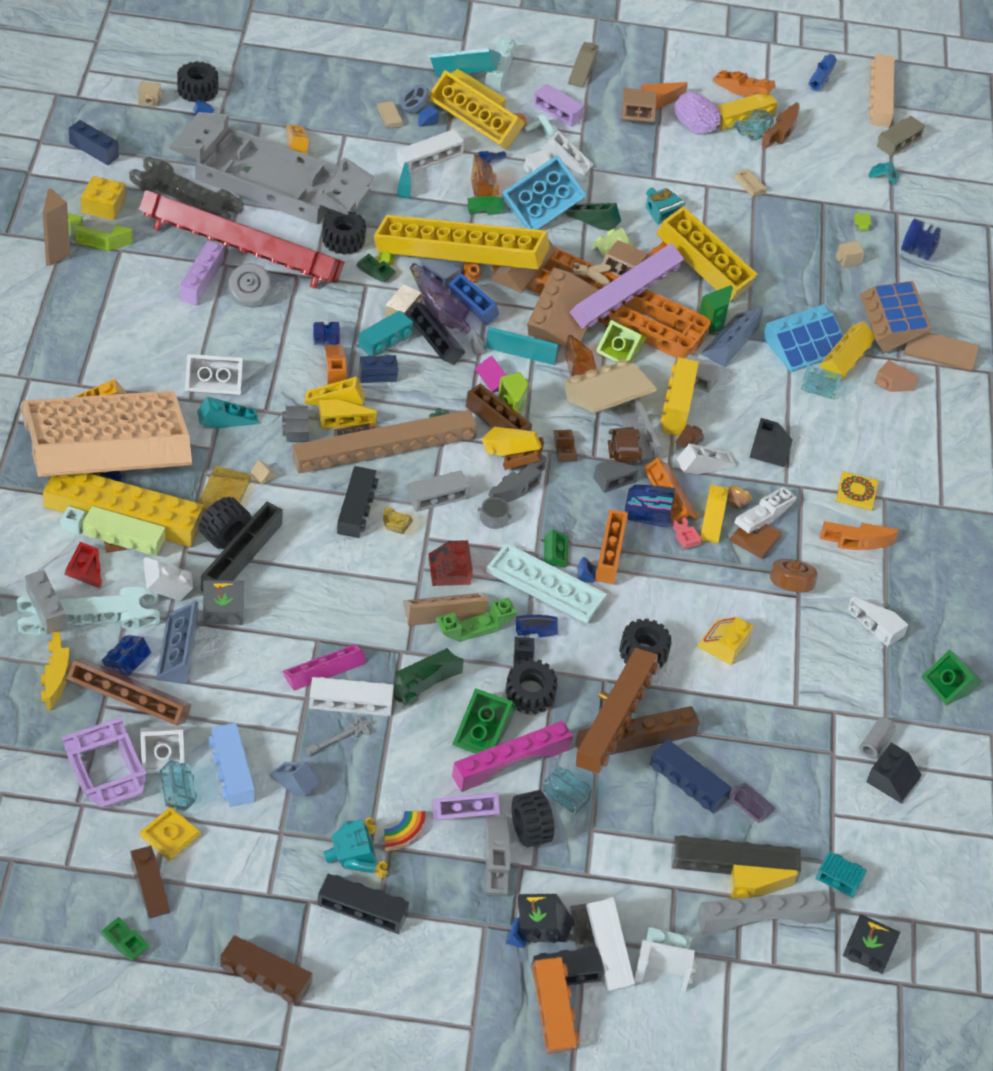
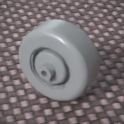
[228,263,272,307]

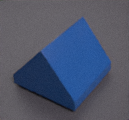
[577,557,595,583]
[506,917,527,948]

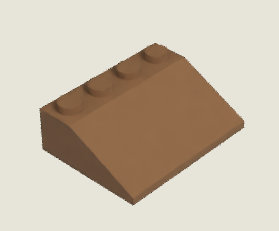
[527,267,599,351]

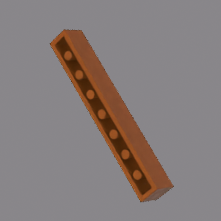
[576,648,660,774]

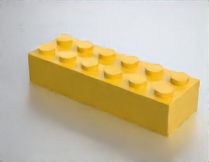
[428,70,525,150]
[656,206,758,302]

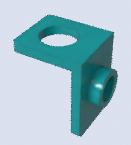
[868,161,899,185]

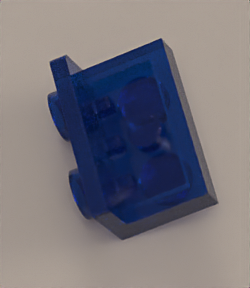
[101,635,151,677]

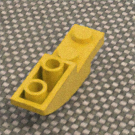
[41,632,70,711]

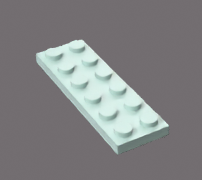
[486,543,607,624]

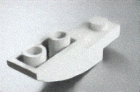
[734,487,797,533]

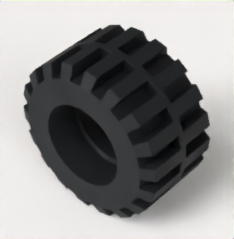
[177,61,218,103]
[322,211,366,255]
[198,496,252,549]
[619,618,672,668]
[505,658,558,714]
[511,790,555,848]

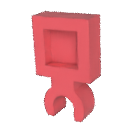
[673,518,702,549]

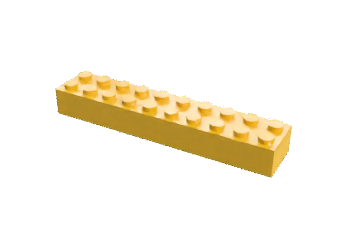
[374,215,550,269]

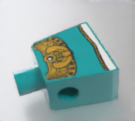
[646,187,686,225]

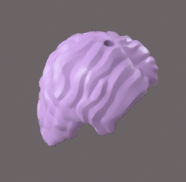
[674,92,721,134]

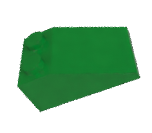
[452,688,516,754]

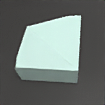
[60,506,87,534]

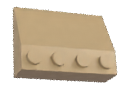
[564,359,657,413]

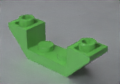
[436,598,517,642]

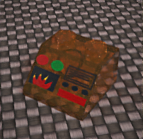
[471,154,499,197]

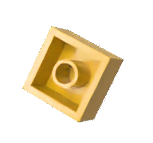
[81,176,126,221]

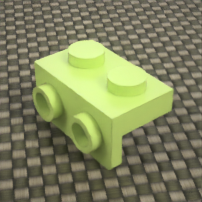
[591,227,633,258]

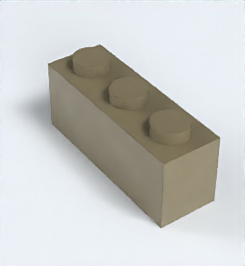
[877,116,925,157]

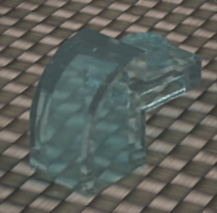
[734,110,774,141]

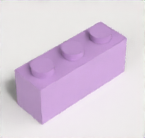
[533,83,584,127]
[431,793,500,820]

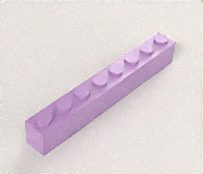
[570,243,684,329]

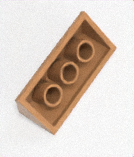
[43,189,70,266]
[491,240,556,294]
[904,332,979,371]
[403,593,488,626]

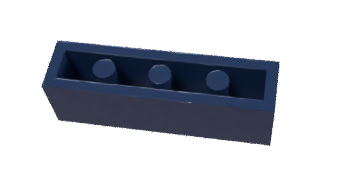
[650,739,732,814]

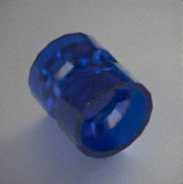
[313,322,340,345]

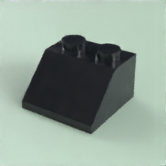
[866,742,922,804]

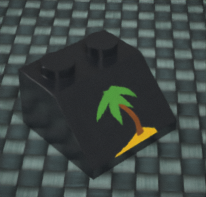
[518,894,574,943]
[843,914,901,974]

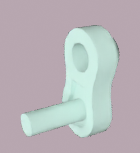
[524,113,557,139]

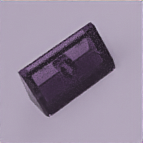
[729,783,776,823]

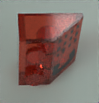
[428,540,473,586]

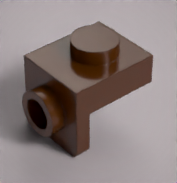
[675,424,704,449]

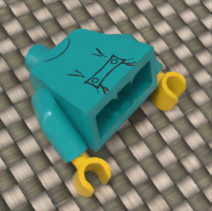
[323,817,388,878]

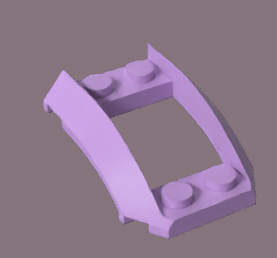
[61,717,147,808]

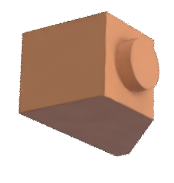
[874,360,919,392]

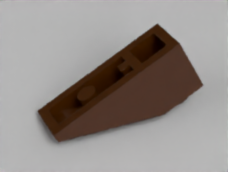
[130,845,170,919]

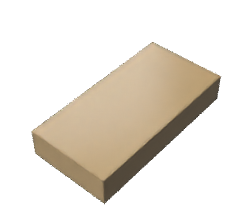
[377,101,402,128]
[734,169,767,197]

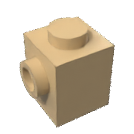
[138,81,163,107]
[836,241,865,268]

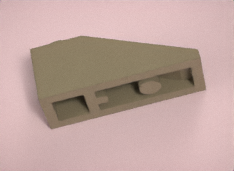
[568,42,599,88]

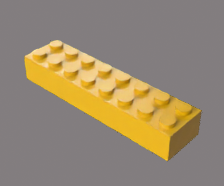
[43,473,204,547]

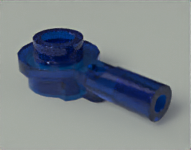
[475,151,506,166]

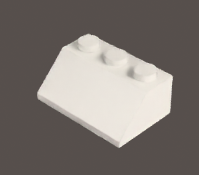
[185,354,244,395]

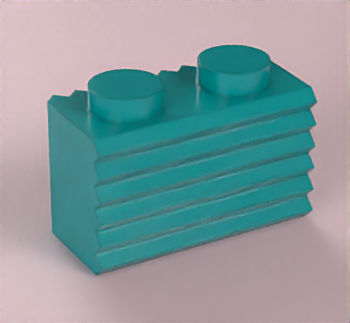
[815,851,867,898]

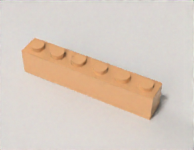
[869,53,894,127]

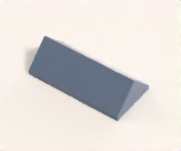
[702,307,763,367]
[156,600,198,683]

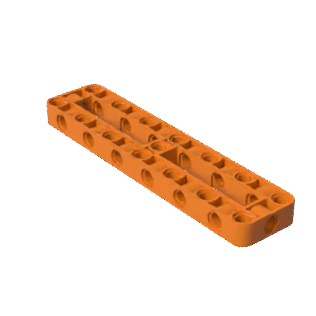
[492,247,711,359]

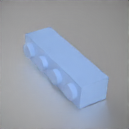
[208,723,255,807]

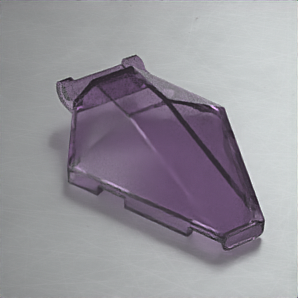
[409,263,470,335]

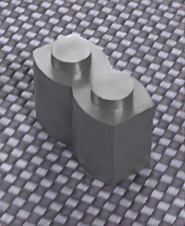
[282,406,309,442]

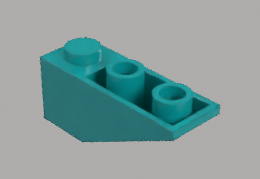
[197,396,259,429]

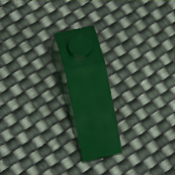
[566,203,621,230]

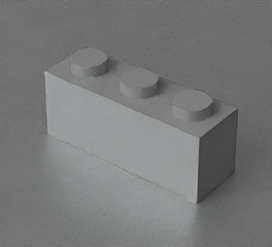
[408,470,470,512]
[25,570,67,635]

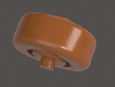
[770,559,818,593]

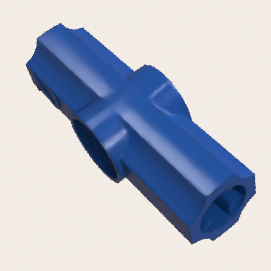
[808,53,837,91]

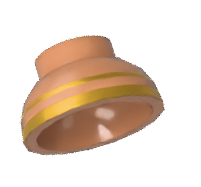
[727,485,753,509]

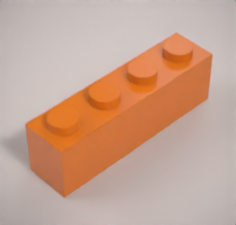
[595,509,628,584]
[532,957,579,1054]

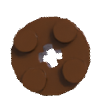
[608,427,642,464]

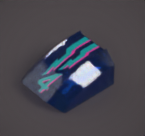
[625,484,675,528]

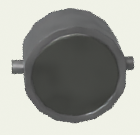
[478,497,512,529]

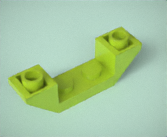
[68,213,133,251]

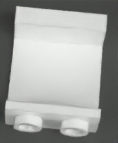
[634,940,698,992]

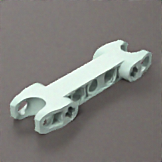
[17,587,160,636]

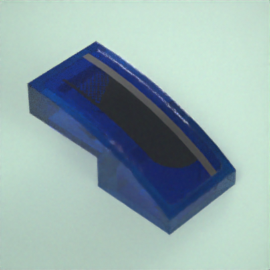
[516,615,558,638]

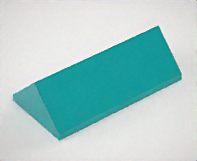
[430,48,501,76]
[486,327,561,365]

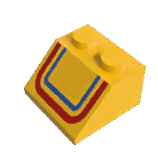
[697,616,754,665]

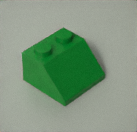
[699,285,733,334]

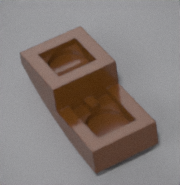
[553,429,577,462]

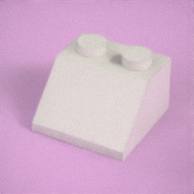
[143,557,193,601]
[140,726,185,774]

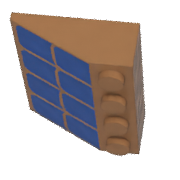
[860,281,932,353]

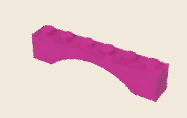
[452,720,573,792]

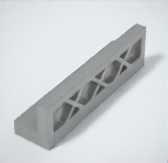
[617,397,661,464]

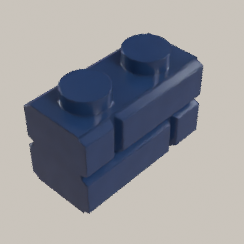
[359,355,398,383]

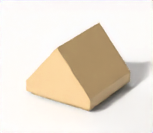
[251,460,277,485]

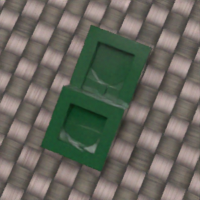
[356,253,396,282]

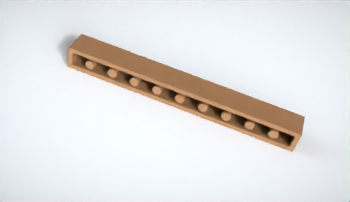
[292,410,477,474]

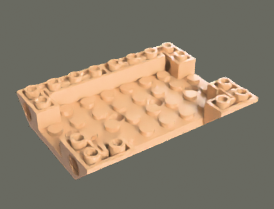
[20,391,192,477]

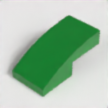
[467,196,504,215]
[101,917,150,961]

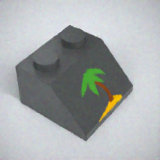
[203,580,244,625]

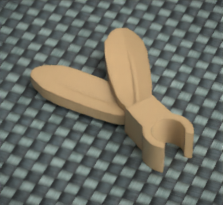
[572,262,611,285]

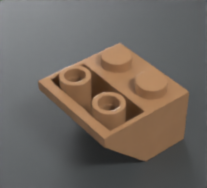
[620,88,656,124]
[602,240,649,277]

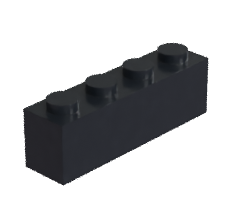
[406,302,466,365]
[337,466,379,538]
[317,873,409,934]

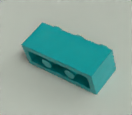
[358,310,413,356]

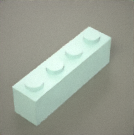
[485,36,516,92]

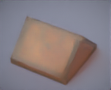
[565,334,597,377]

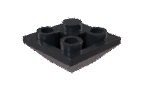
[749,418,793,467]

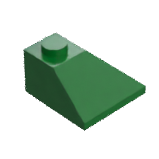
[922,650,983,705]

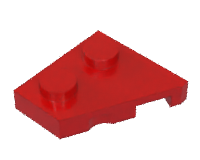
[64,542,102,588]

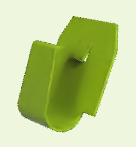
[854,213,872,231]
[377,252,395,266]

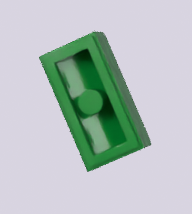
[544,529,568,567]

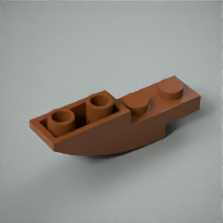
[761,102,799,149]

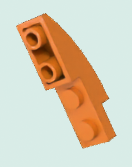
[713,70,776,97]
[819,521,899,550]

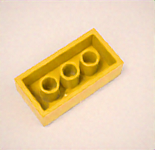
[660,357,699,436]

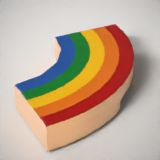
[384,811,425,851]

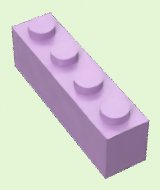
[180,240,224,306]

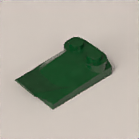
[393,648,464,705]

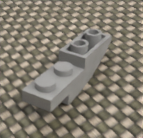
[484,815,510,897]

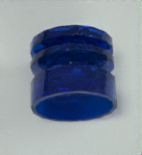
[901,218,942,261]

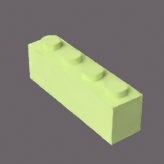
[83,506,165,557]

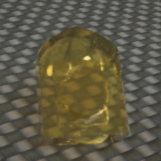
[383,507,413,534]

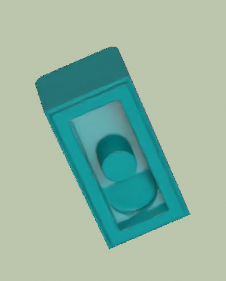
[397,162,411,198]

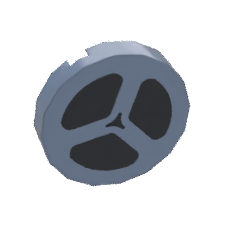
[401,84,430,113]

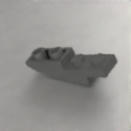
[488,454,547,503]

